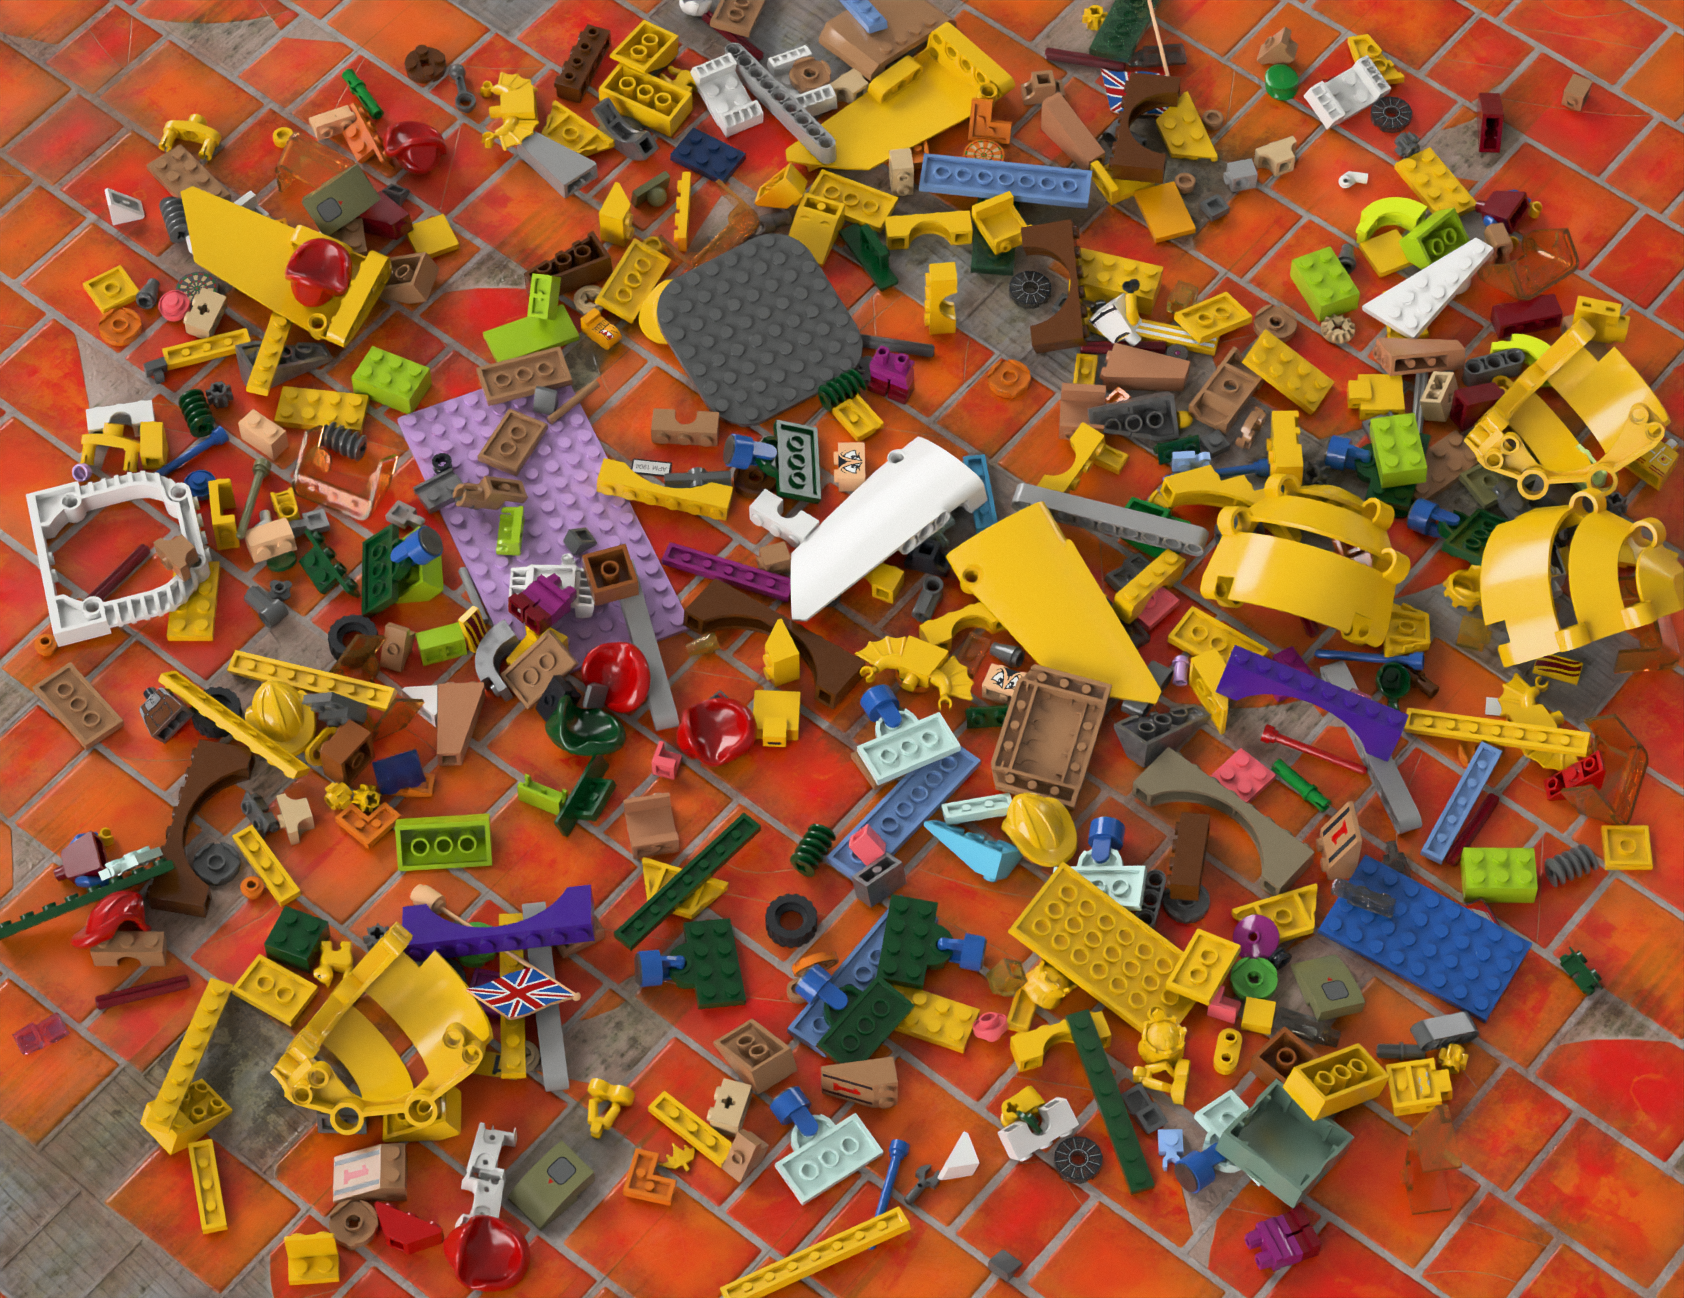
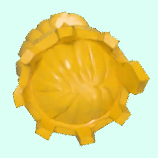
[1443,565,1482,611]
[1023,959,1078,1010]
[1138,1008,1187,1067]

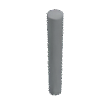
[458,567,489,624]

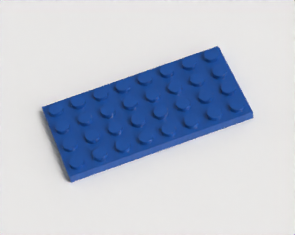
[1318,854,1532,1023]

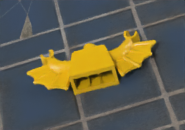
[480,72,539,151]
[855,635,974,711]
[1498,673,1592,771]

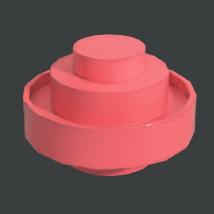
[158,290,191,321]
[973,1012,1009,1042]

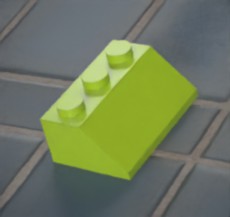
[1399,208,1470,270]
[396,526,444,604]

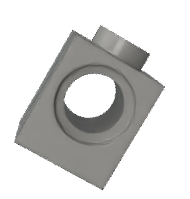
[1224,158,1258,192]

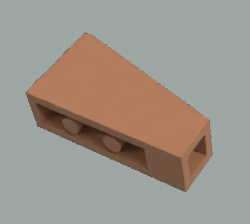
[1041,92,1105,170]
[1373,338,1466,376]
[1100,343,1191,391]
[437,681,486,766]

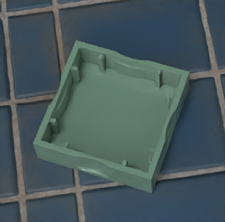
[1215,1078,1354,1209]

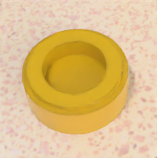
[273,127,295,148]
[642,236,664,254]

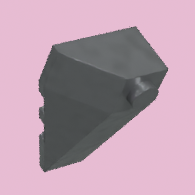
[235,341,333,393]
[1087,391,1179,441]
[1114,704,1211,768]

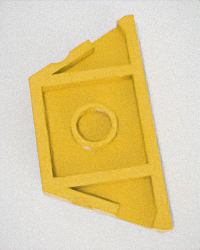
[1156,91,1218,162]
[541,100,615,156]
[1384,602,1431,657]
[642,857,729,919]
[1231,883,1318,943]

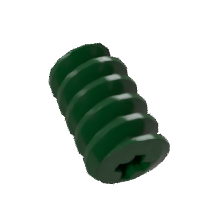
[818,368,866,412]
[178,389,215,438]
[790,824,836,877]

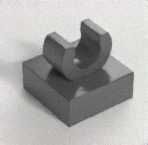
[143,357,167,384]

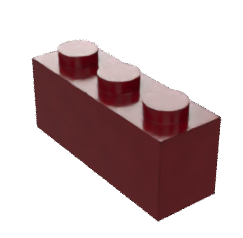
[1490,294,1563,339]

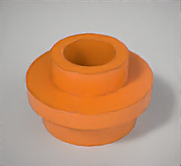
[34,634,58,656]
[240,876,264,899]

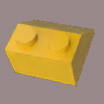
[754,163,807,209]
[599,182,634,247]
[763,618,800,687]

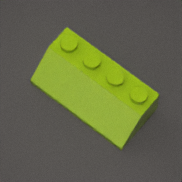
[395,813,492,871]

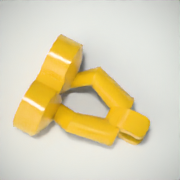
[1133,1058,1191,1105]
[587,1078,635,1139]

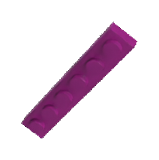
[662,542,791,602]

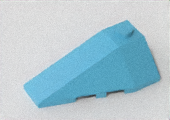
[924,820,1023,882]

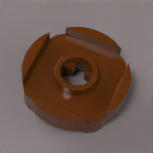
[404,45,446,84]
[733,465,776,499]

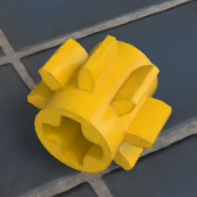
[1082,5,1108,31]
[324,782,353,810]
[351,784,382,813]
[1437,1044,1469,1074]

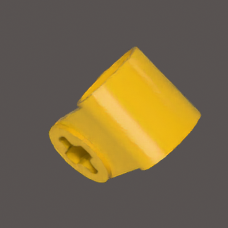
[270,487,300,523]
[1000,1086,1046,1127]

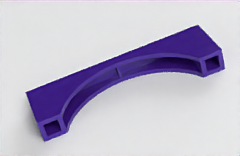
[1215,645,1409,762]
[402,885,595,962]

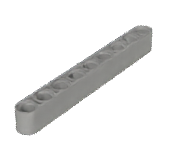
[725,43,836,164]
[1011,483,1209,556]
[619,559,679,731]
[1320,660,1422,834]
[522,901,569,1092]

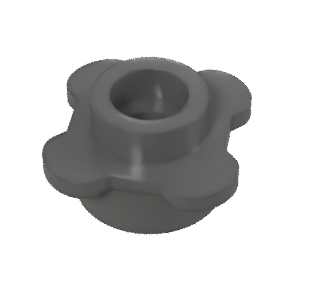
[268,580,292,602]

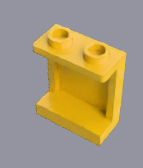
[1090,160,1155,205]
[971,191,1032,255]
[208,478,240,550]

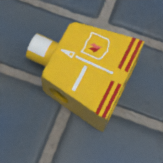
[1625,439,1679,491]

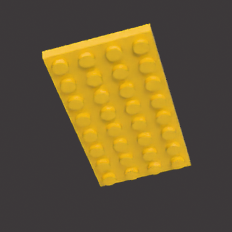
[1008,861,1197,1033]

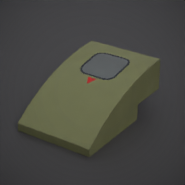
[301,163,381,236]
[1291,954,1365,1022]
[508,1140,595,1231]

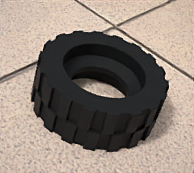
[328,614,379,666]
[190,686,243,739]
[765,894,817,948]

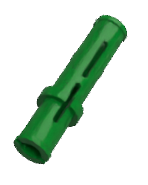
[342,69,384,120]
[1271,759,1332,813]

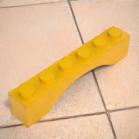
[596,458,733,521]

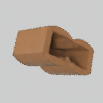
[1484,222,1513,272]

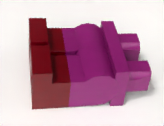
[867,345,915,405]
[508,573,577,636]
[1244,1205,1322,1272]

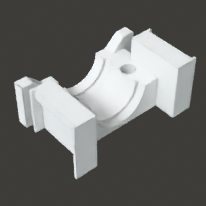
[466,1122,517,1189]
[455,1171,504,1228]

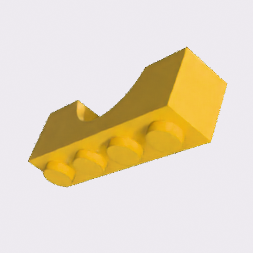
[885,210,973,250]
[924,262,957,335]
[1037,422,1106,494]
[1112,548,1186,624]
[864,563,904,604]
[919,602,1006,651]
[1010,1011,1112,1073]

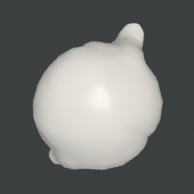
[679,0,712,17]

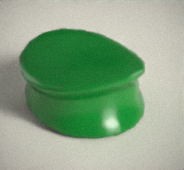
[1265,64,1299,100]

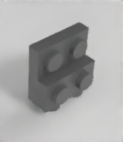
[302,692,368,728]

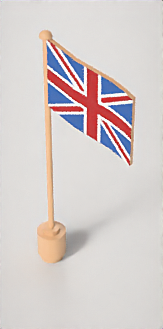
[1101,0,1170,116]
[410,884,581,1020]

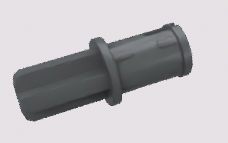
[1376,1042,1425,1061]

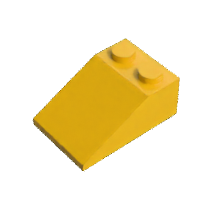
[610,20,679,74]
[1188,648,1228,735]
[383,1086,461,1142]

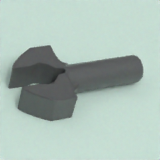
[904,1164,940,1205]

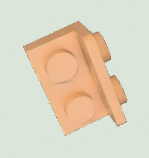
[309,105,356,141]

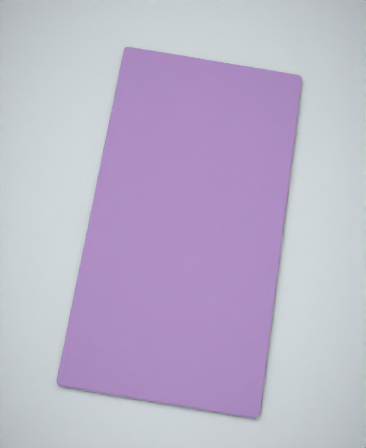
[398,385,690,674]

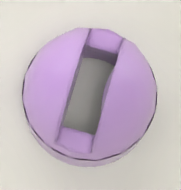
[72,463,92,482]

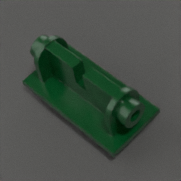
[1153,434,1200,465]
[965,704,1009,729]
[1559,947,1603,996]

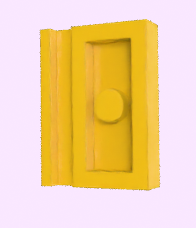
[832,394,884,442]

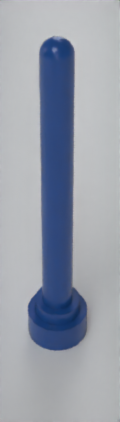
[154,426,229,476]
[1163,458,1269,481]
[1315,649,1425,671]
[868,1139,910,1250]

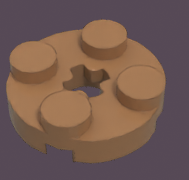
[789,57,831,94]
[1253,304,1297,343]
[1235,406,1267,450]
[329,1200,379,1250]

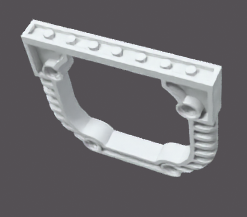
[26,471,212,647]

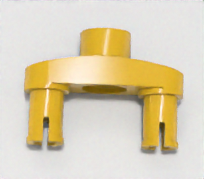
[158,114,222,161]
[80,422,140,472]

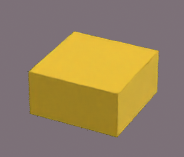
[1241,997,1276,1035]

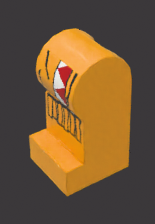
[580,308,622,350]

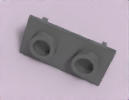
[241,790,279,840]

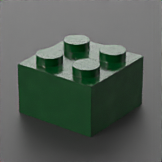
[264,906,331,974]

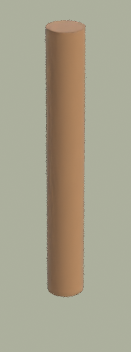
[546,380,600,425]

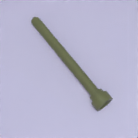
[236,458,272,539]

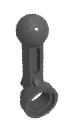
[449,64,476,113]

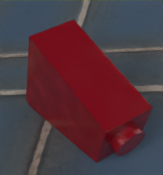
[1477,93,1504,153]
[355,191,414,240]
[1449,382,1505,432]

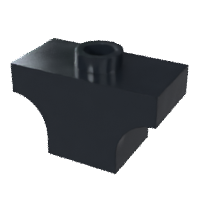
[904,539,951,578]
[535,675,581,722]

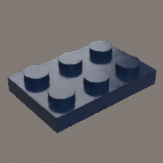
[670,127,746,186]

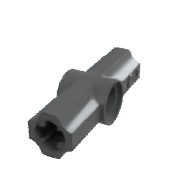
[664,467,731,488]

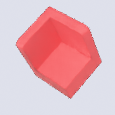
[652,741,682,780]
[849,824,886,866]
[1207,986,1241,1024]

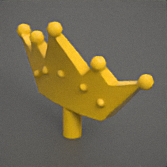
[659,1143,695,1172]

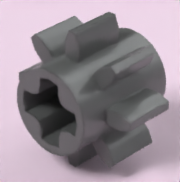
[1394,132,1420,158]
[205,381,234,409]
[1303,460,1332,485]
[1606,492,1628,517]
[363,923,389,951]

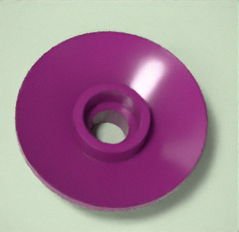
[1233,915,1280,959]

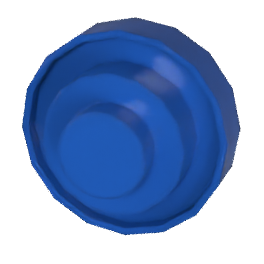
[184,470,216,501]

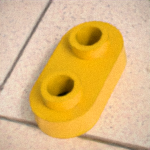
[305,727,338,766]
[1213,1028,1242,1075]

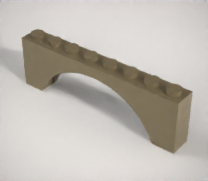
[1132,747,1315,896]

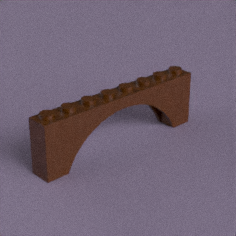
[683,578,865,710]
[146,740,256,918]

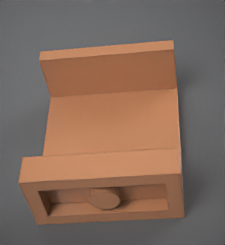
[1059,383,1106,440]
[623,792,679,859]

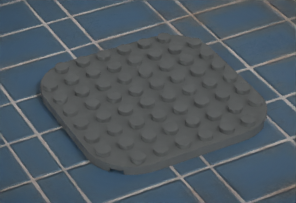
[656,233,863,427]

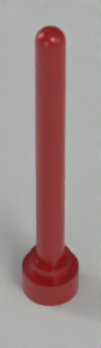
[1260,724,1368,775]

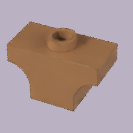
[1257,27,1299,65]
[1020,70,1065,105]
[153,534,199,582]
[380,622,415,672]
[722,1129,769,1182]

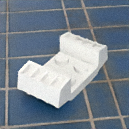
[767,45,837,116]
[690,53,763,138]
[1304,55,1391,129]
[509,564,594,618]

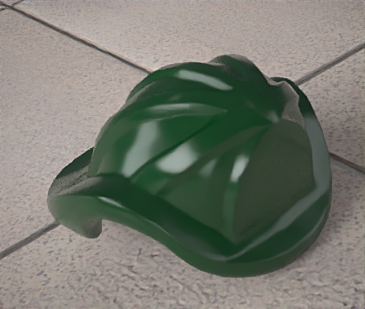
[545,695,626,756]

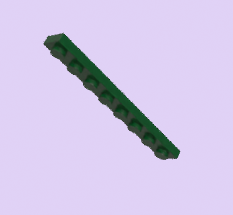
[614,813,761,951]
[0,857,177,940]
[1065,1009,1155,1195]

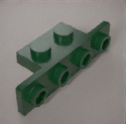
[839,223,898,291]
[299,528,361,598]
[554,755,617,837]

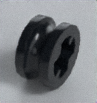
[432,453,452,474]
[1268,947,1292,970]

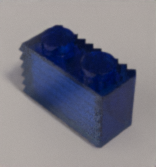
[372,749,426,795]

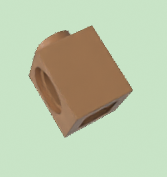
[1561,74,1593,111]
[756,541,791,575]

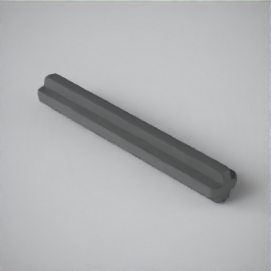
[861,334,935,357]

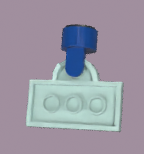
[857,684,961,785]
[1053,816,1147,911]
[770,1086,884,1206]
[1174,1089,1261,1193]

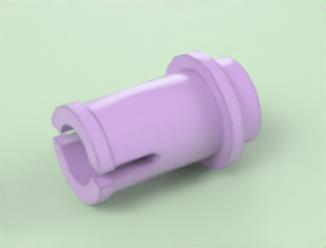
[1172,655,1190,686]

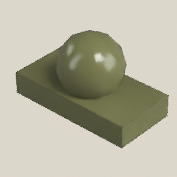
[631,171,670,207]

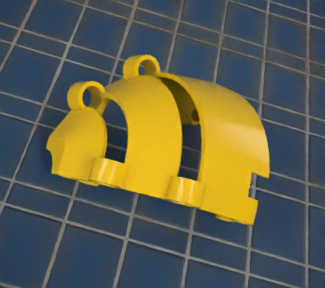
[1464,317,1671,500]
[1200,474,1410,647]
[1480,488,1684,667]
[270,921,493,1135]

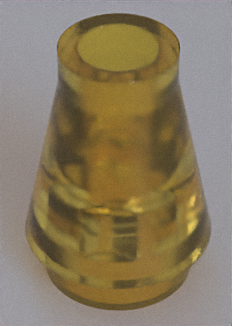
[685,631,720,657]

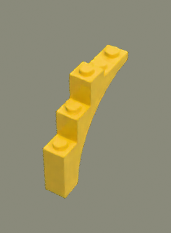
[1160,465,1302,542]

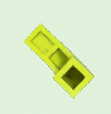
[1356,197,1427,244]
[1490,334,1552,387]

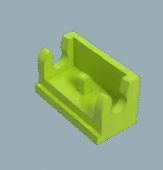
[527,273,561,320]
[496,506,525,556]
[415,622,468,666]
[517,774,569,816]

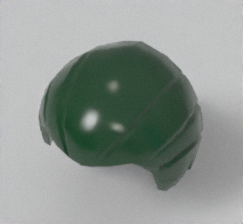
[1375,662,1411,711]

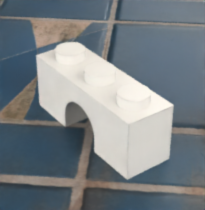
[86,400,155,437]
[749,489,819,548]
[997,1097,1079,1161]

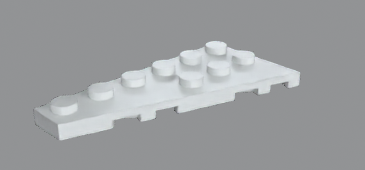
[1362,238,1494,339]

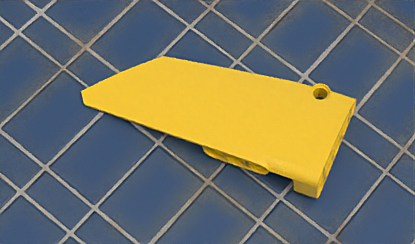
[786,22,1015,170]
[181,186,392,348]
[946,501,1161,704]

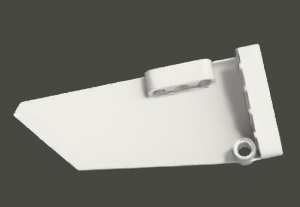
[791,436,987,622]

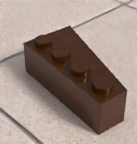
[524,231,613,297]

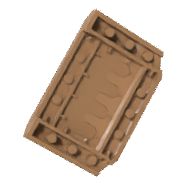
[819,0,957,81]
[991,664,1112,811]

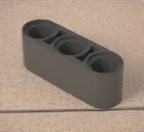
[1462,348,1525,387]
[1121,660,1174,718]
[1135,869,1166,930]
[1410,1011,1479,1052]

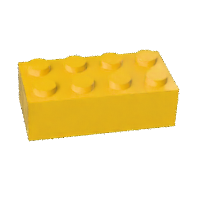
[599,63,693,137]
[1068,247,1163,315]
[1283,1043,1390,1121]

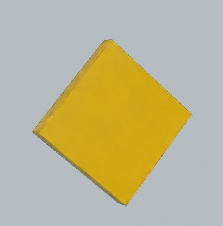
[406,214,460,258]
[1359,229,1414,278]
[83,265,139,314]
[1601,825,1653,870]

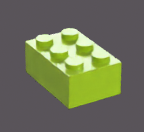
[1290,246,1360,322]
[351,346,432,414]
[1369,413,1427,488]
[1460,847,1538,903]

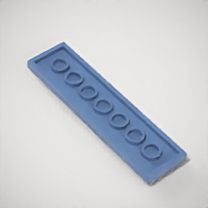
[919,153,1092,209]
[826,746,981,880]
[787,894,939,1058]

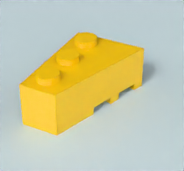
[1266,411,1303,485]

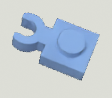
[1171,451,1211,472]
[1157,1129,1184,1171]

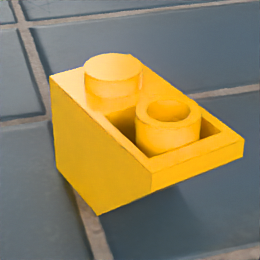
[140,421,169,470]

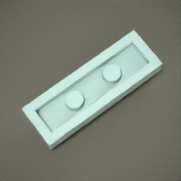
[941,793,1012,825]

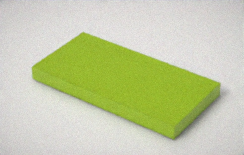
[483,304,580,362]

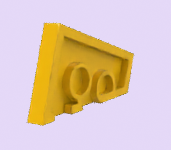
[1347,34,1405,85]

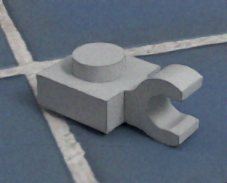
[385,500,425,530]
[289,508,330,538]

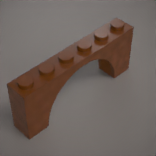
[1109,72,1181,184]
[1021,219,1090,354]

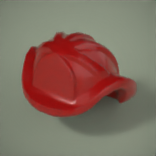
[383,121,448,174]
[285,238,352,307]
[581,642,651,713]
[676,698,757,767]
[70,890,152,950]
[443,1215,530,1292]

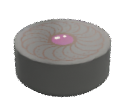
[1166,344,1188,360]

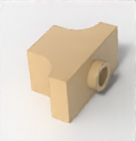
[830,68,869,104]
[1254,136,1297,177]
[276,793,315,845]

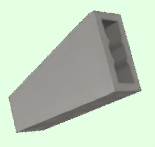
[517,131,598,198]

